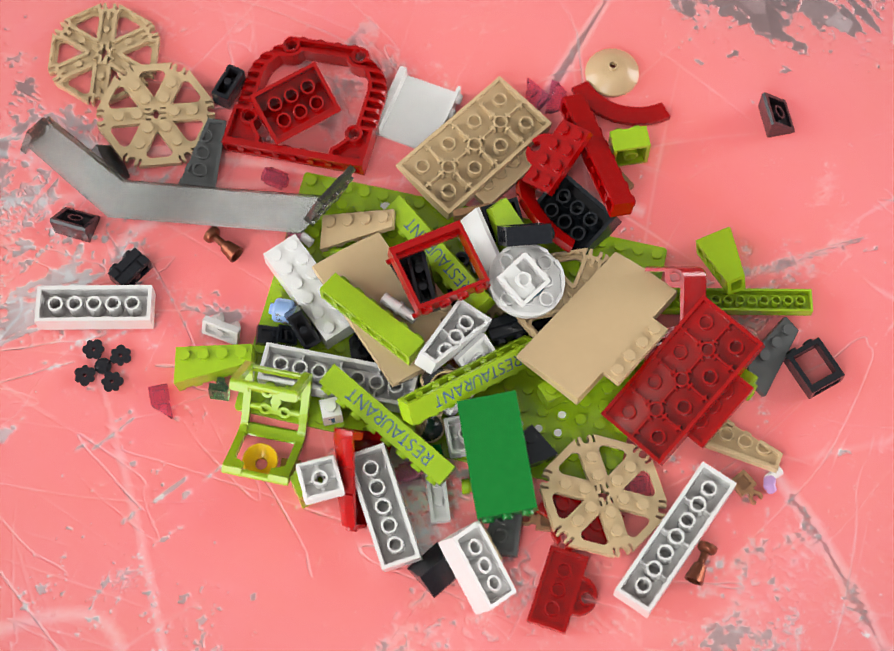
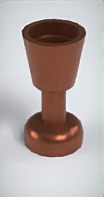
[203,225,243,263]
[684,540,718,586]

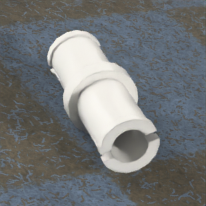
[380,292,417,324]

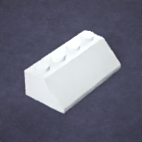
[458,207,499,293]
[438,520,517,615]

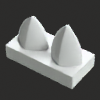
[202,312,241,344]

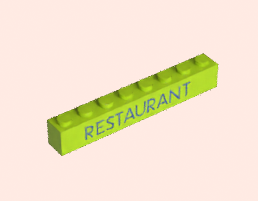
[385,195,495,314]
[397,335,533,426]
[319,364,456,487]

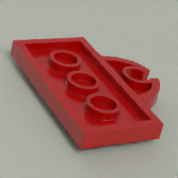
[522,119,593,196]
[535,494,625,551]
[526,545,598,635]

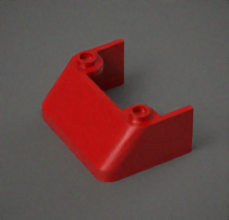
[645,266,707,346]

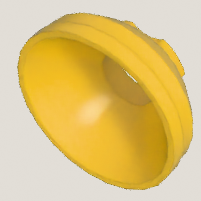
[242,443,278,474]

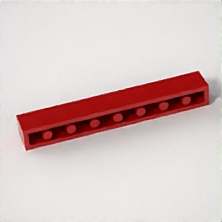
[559,94,636,217]

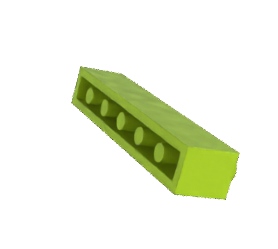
[320,273,424,365]

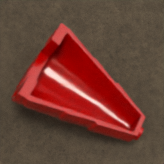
[333,427,392,532]

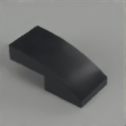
[255,324,297,346]

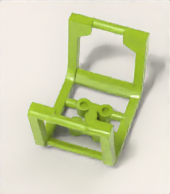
[221,360,313,486]

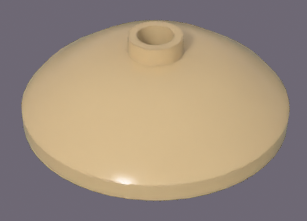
[585,48,639,97]

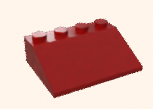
[249,61,342,145]

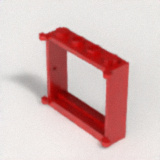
[386,220,491,319]

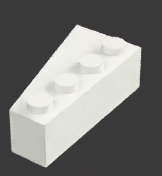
[414,300,492,374]

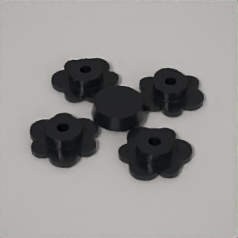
[74,339,131,392]

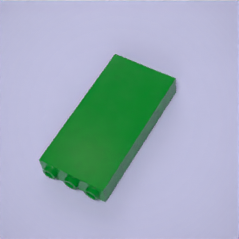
[457,390,538,524]

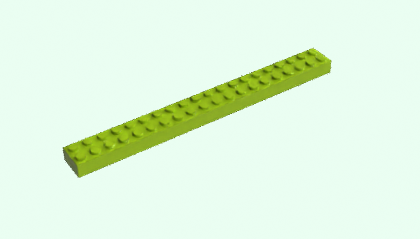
[662,288,813,316]

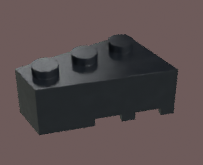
[390,250,441,315]
[524,424,558,468]

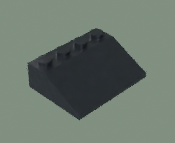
[537,174,622,254]

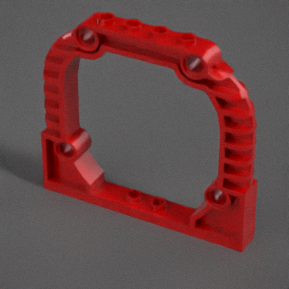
[221,36,388,176]

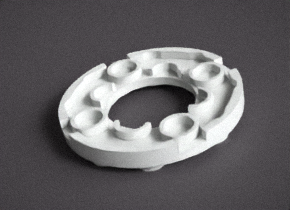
[488,245,565,319]

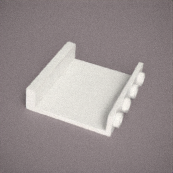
[376,66,463,149]

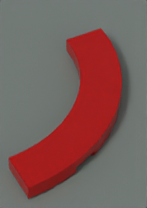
[571,81,671,126]
[516,178,575,252]

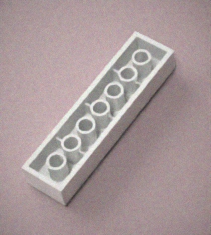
[257,342,420,413]
[613,462,737,618]

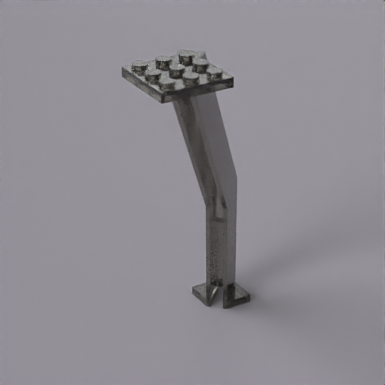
[20,116,356,233]

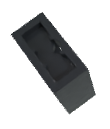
[497,222,555,247]
[784,337,845,400]

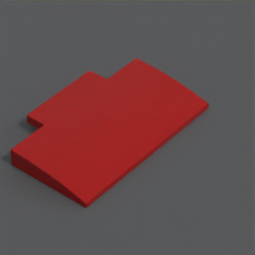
[601,295,765,466]

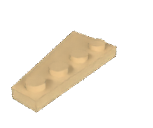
[320,209,396,253]
[704,419,783,473]

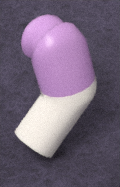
[763,466,784,494]

